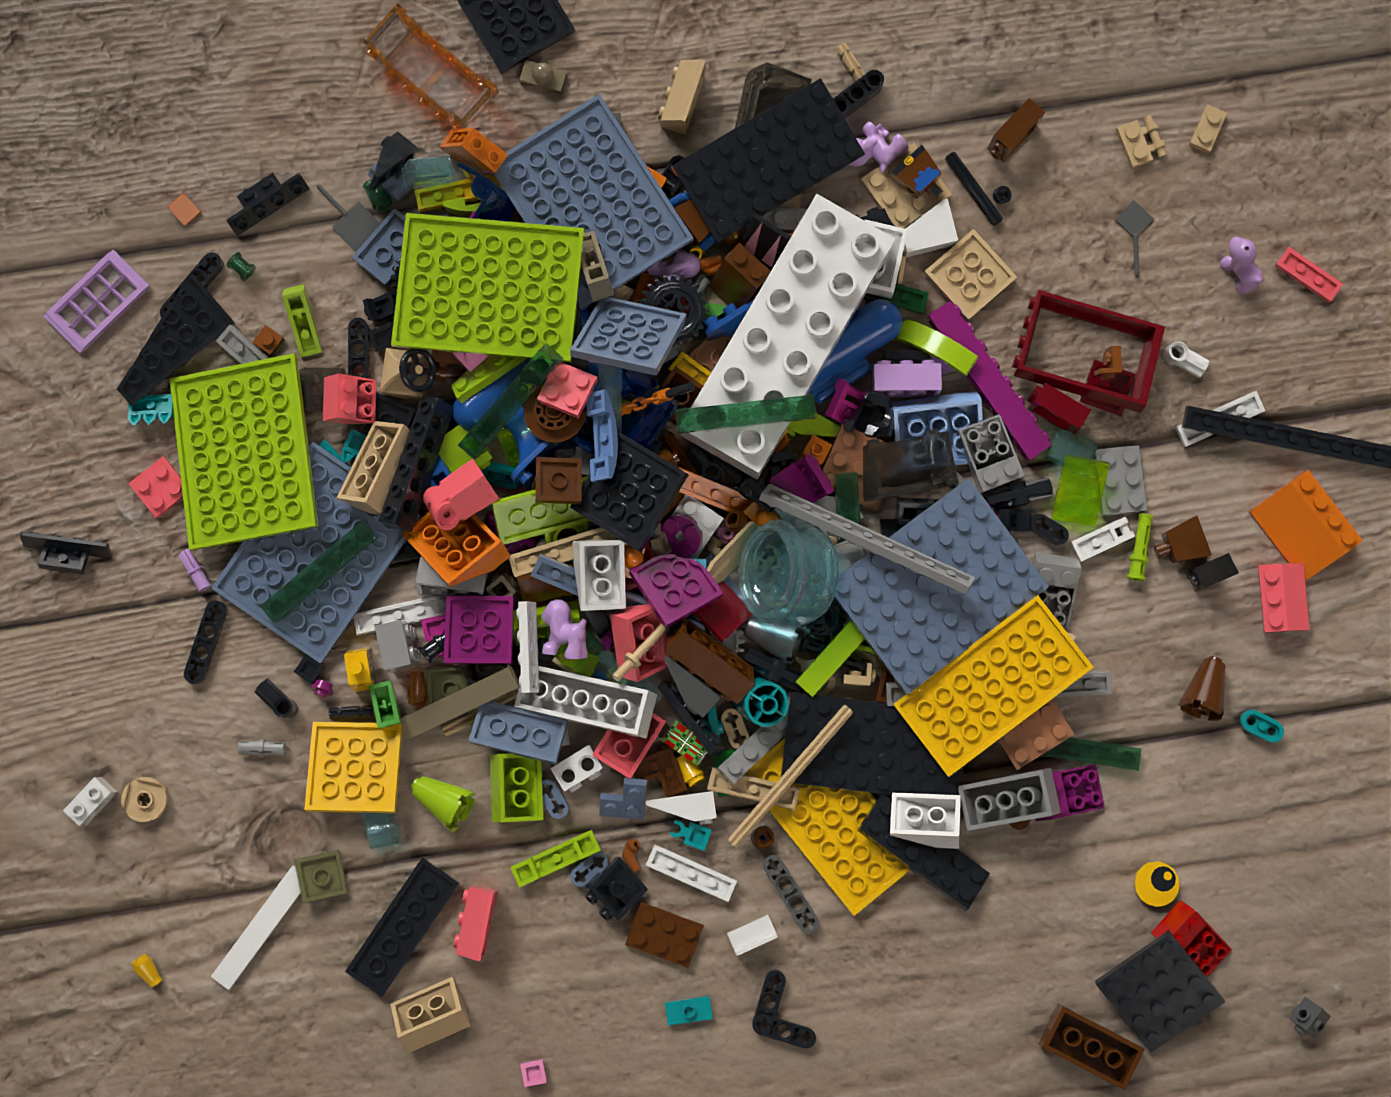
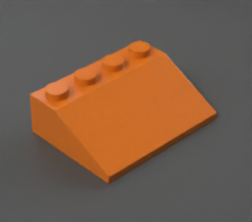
[1249,470,1363,581]
[402,511,510,587]

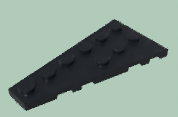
[117,272,235,407]

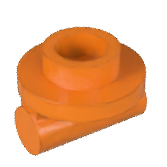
[700,254,722,276]

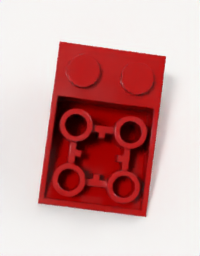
[1151,900,1232,977]

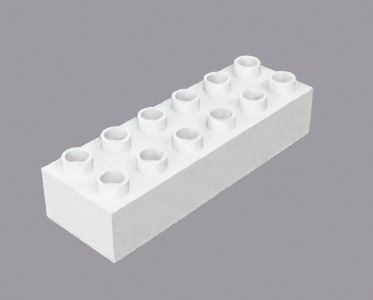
[679,194,896,479]

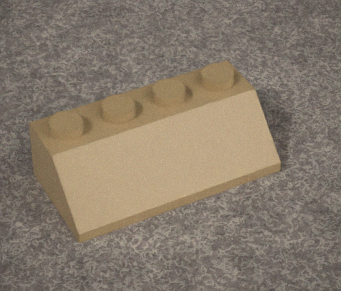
[337,421,410,515]

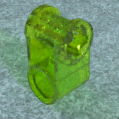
[496,425,519,467]
[556,644,601,678]

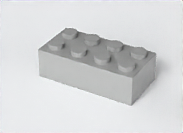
[958,768,1061,831]

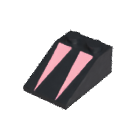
[740,213,791,271]

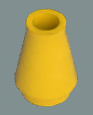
[676,755,705,788]
[131,953,162,988]

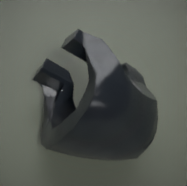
[843,391,893,439]

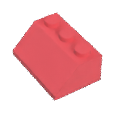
[1258,564,1310,633]
[610,604,668,682]
[453,885,498,961]

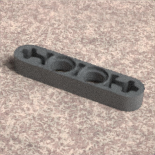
[763,855,819,933]

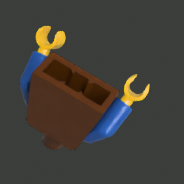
[669,192,715,260]

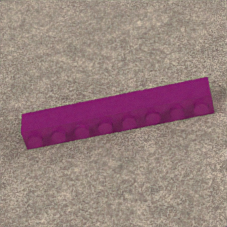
[926,301,1051,462]

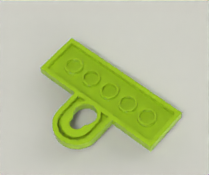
[491,475,590,565]

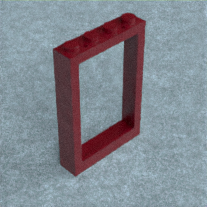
[1012,290,1166,413]

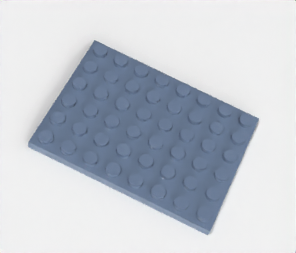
[493,94,694,311]
[211,441,423,664]
[825,478,1049,694]

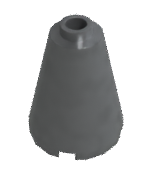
[742,616,806,664]

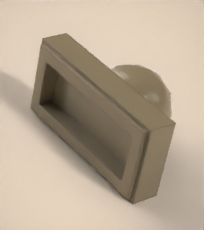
[519,60,567,94]

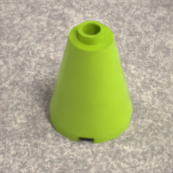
[411,776,476,832]

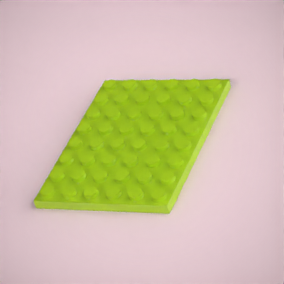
[391,213,585,362]
[170,353,319,551]

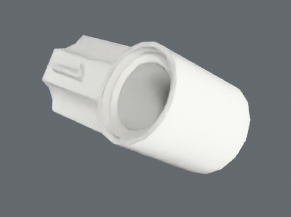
[1163,342,1209,378]

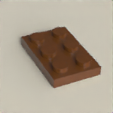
[625,901,704,968]

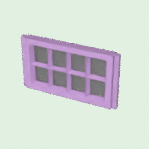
[43,250,150,353]

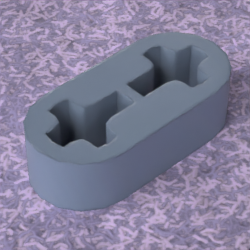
[542,779,569,819]
[570,852,608,887]

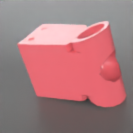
[423,458,499,530]

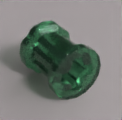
[226,252,256,281]

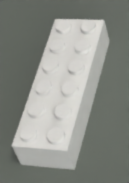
[514,666,657,739]

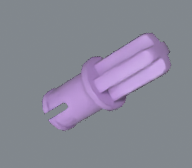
[179,549,212,592]

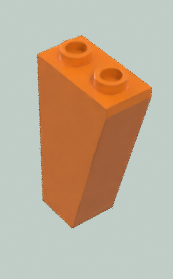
[439,127,508,173]

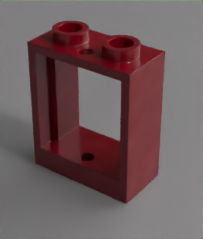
[1027,383,1091,436]

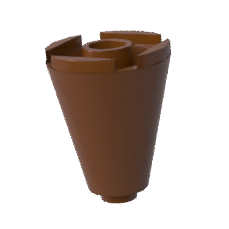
[1178,656,1226,721]

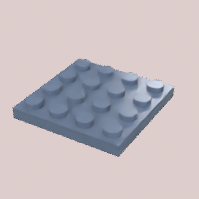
[570,297,686,376]

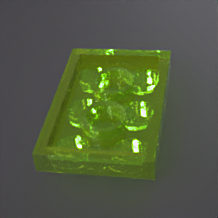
[1051,454,1110,527]

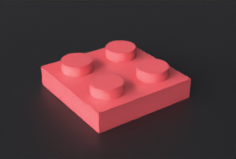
[537,361,598,419]
[129,456,183,519]

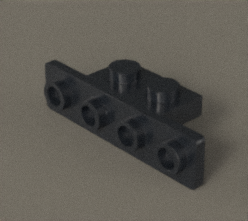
[226,173,310,236]
[20,532,112,574]

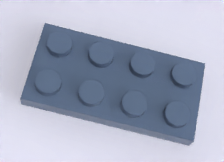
[469,701,568,765]

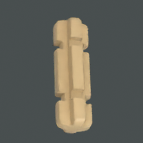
[836,43,865,81]

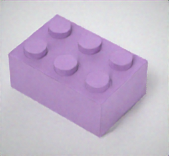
[870,360,942,398]

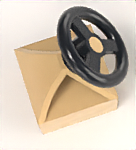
[380,348,437,401]

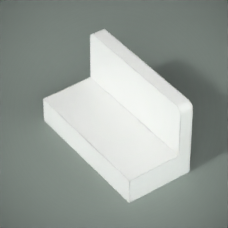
[727,915,778,956]

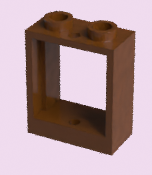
[988,98,1045,162]

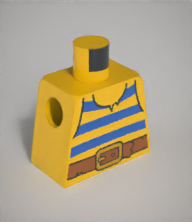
[344,647,377,692]

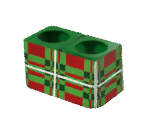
[661,720,707,767]

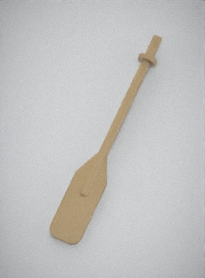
[612,521,761,681]

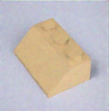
[658,59,706,135]
[390,977,471,1053]

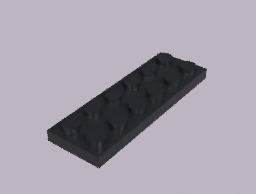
[857,794,990,911]
[345,857,460,997]

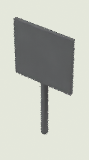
[317,185,380,252]

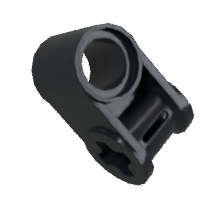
[661,155,684,199]

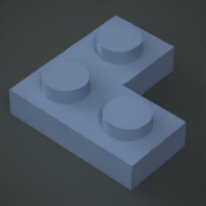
[599,778,647,820]

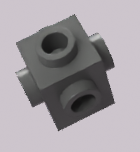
[1289,997,1331,1038]

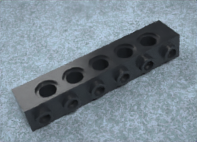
[379,395,453,533]

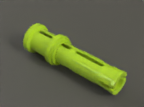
[1126,513,1153,582]

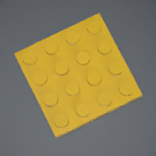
[304,722,402,814]

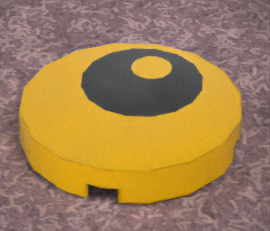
[1133,861,1180,907]

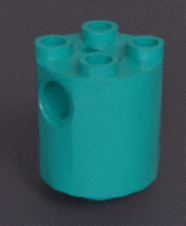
[733,678,789,727]

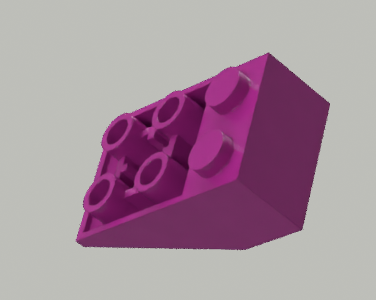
[1035,764,1105,822]

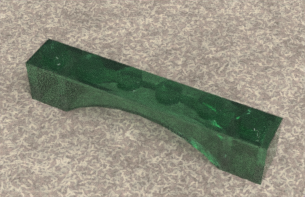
[458,343,564,460]

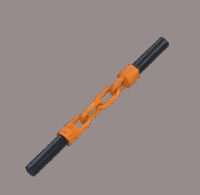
[613,382,695,416]

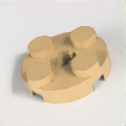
[121,777,168,822]

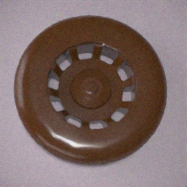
[524,383,587,442]

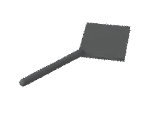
[1115,200,1154,277]

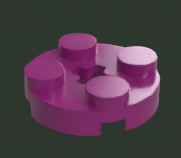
[661,514,703,559]

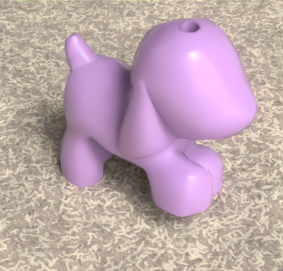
[849,121,909,173]
[1220,237,1263,294]
[648,249,701,306]
[542,600,588,659]

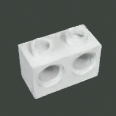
[550,745,604,793]
[63,777,118,826]

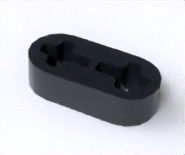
[1030,514,1069,546]

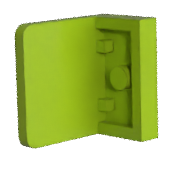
[439,425,493,473]

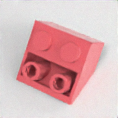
[323,373,376,424]

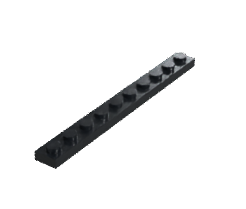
[1182,406,1391,469]

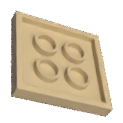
[860,143,952,229]
[924,229,1017,321]

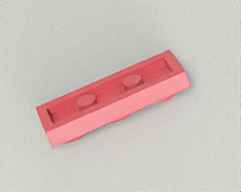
[1275,247,1343,303]

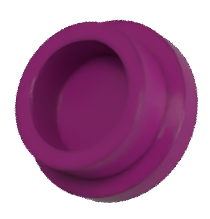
[311,680,334,698]

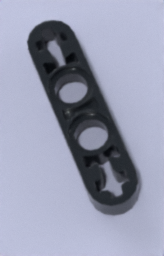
[160,252,224,318]
[348,317,369,379]
[184,600,228,684]

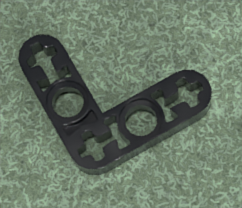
[752,969,816,1049]

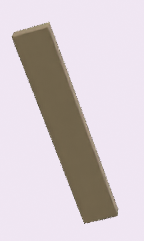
[401,666,520,741]

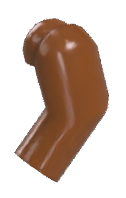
[622,839,642,872]

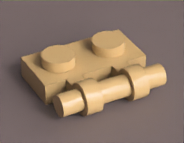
[1116,115,1167,169]

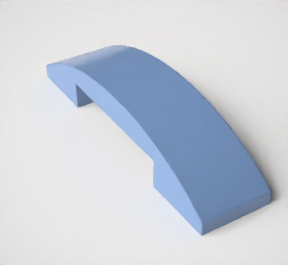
[587,389,618,482]

